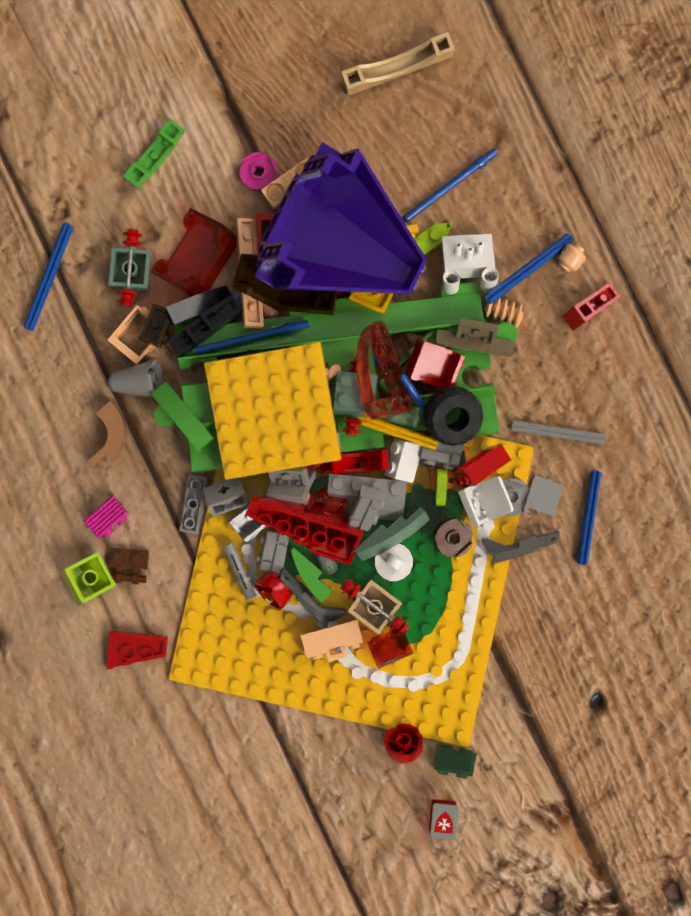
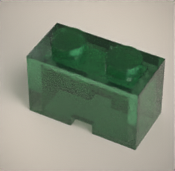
[433,744,477,779]

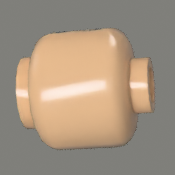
[557,243,586,272]

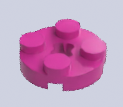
[239,152,278,191]

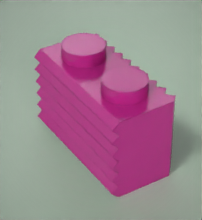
[83,495,129,539]

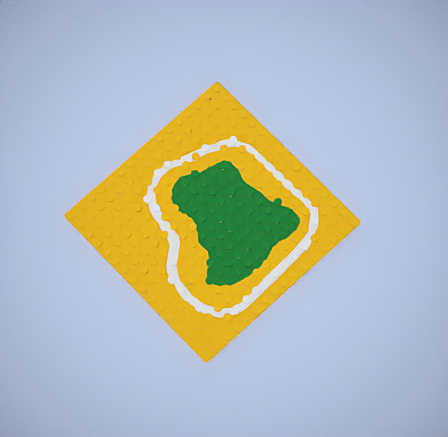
[169,430,534,747]

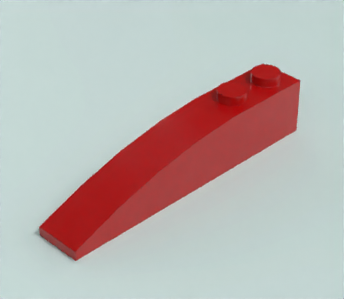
[245,497,363,565]

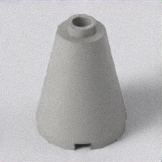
[108,360,163,398]

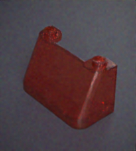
[150,208,237,297]

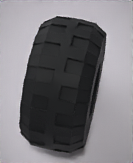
[423,386,484,446]

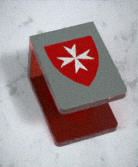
[429,799,459,840]

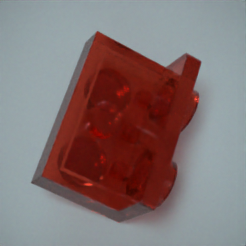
[367,629,414,669]

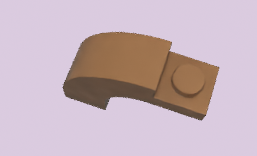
[87,401,127,469]

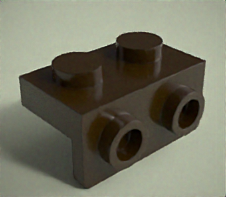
[139,303,172,348]

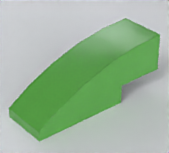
[291,547,332,603]

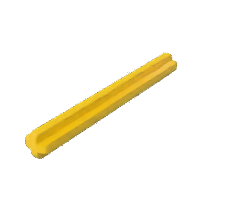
[345,416,438,450]

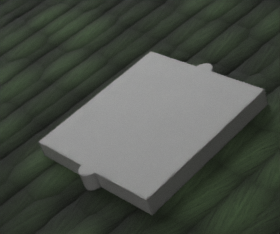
[528,475,565,517]

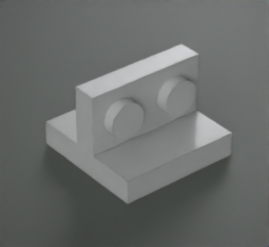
[266,466,316,502]

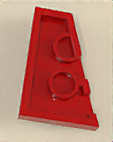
[107,630,168,670]

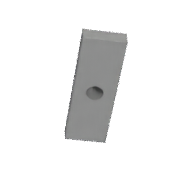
[179,474,208,534]

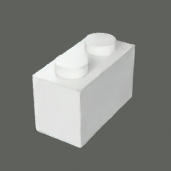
[384,438,423,483]

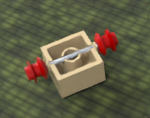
[340,578,410,636]

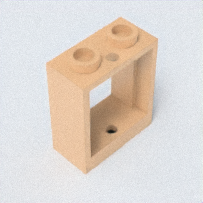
[108,305,156,365]

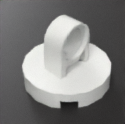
[375,544,413,581]

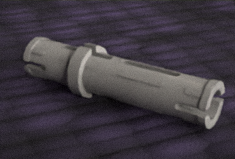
[223,543,257,601]

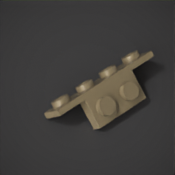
[436,318,514,357]

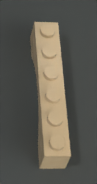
[341,32,455,96]

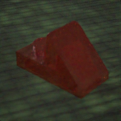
[304,486,348,518]

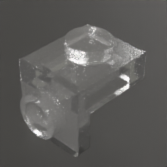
[387,402,420,427]

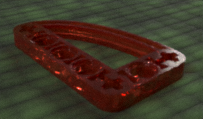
[356,321,412,420]

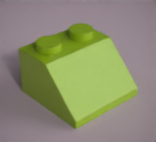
[59,552,116,606]

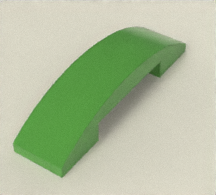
[123,119,185,189]

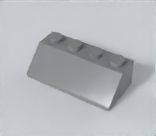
[326,474,407,522]

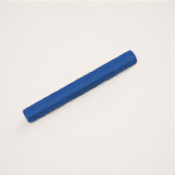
[577,470,601,565]

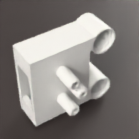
[441,234,499,295]

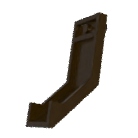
[233,254,338,315]

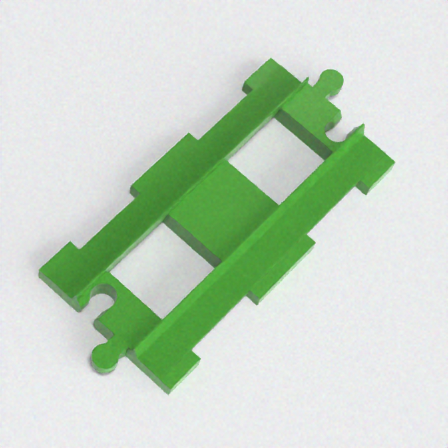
[154,282,517,473]

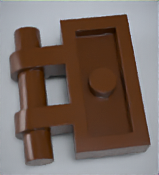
[109,548,149,585]

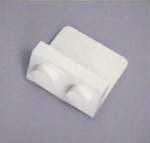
[458,476,513,527]

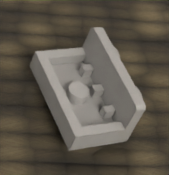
[228,496,269,542]

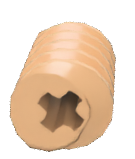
[483,297,526,329]

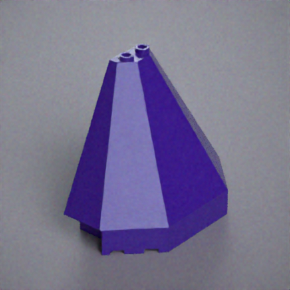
[255,142,427,294]

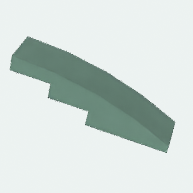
[354,507,430,561]

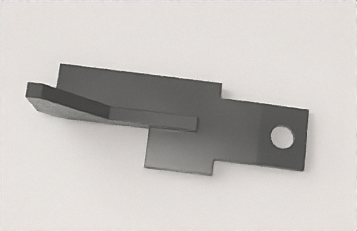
[482,531,560,563]
[280,568,347,628]

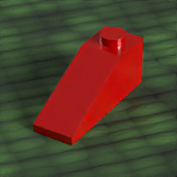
[562,282,621,331]

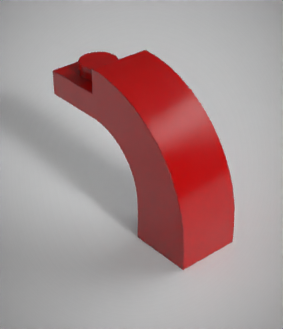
[320,450,389,475]

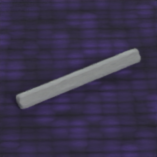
[510,421,605,444]

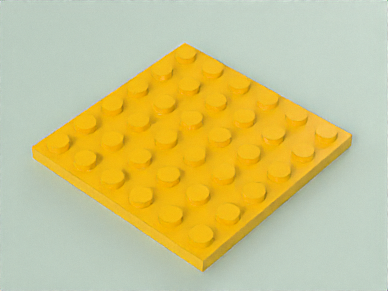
[204,342,342,480]

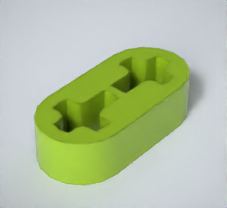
[435,469,447,506]

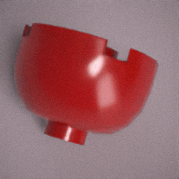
[254,572,292,611]
[384,724,423,764]

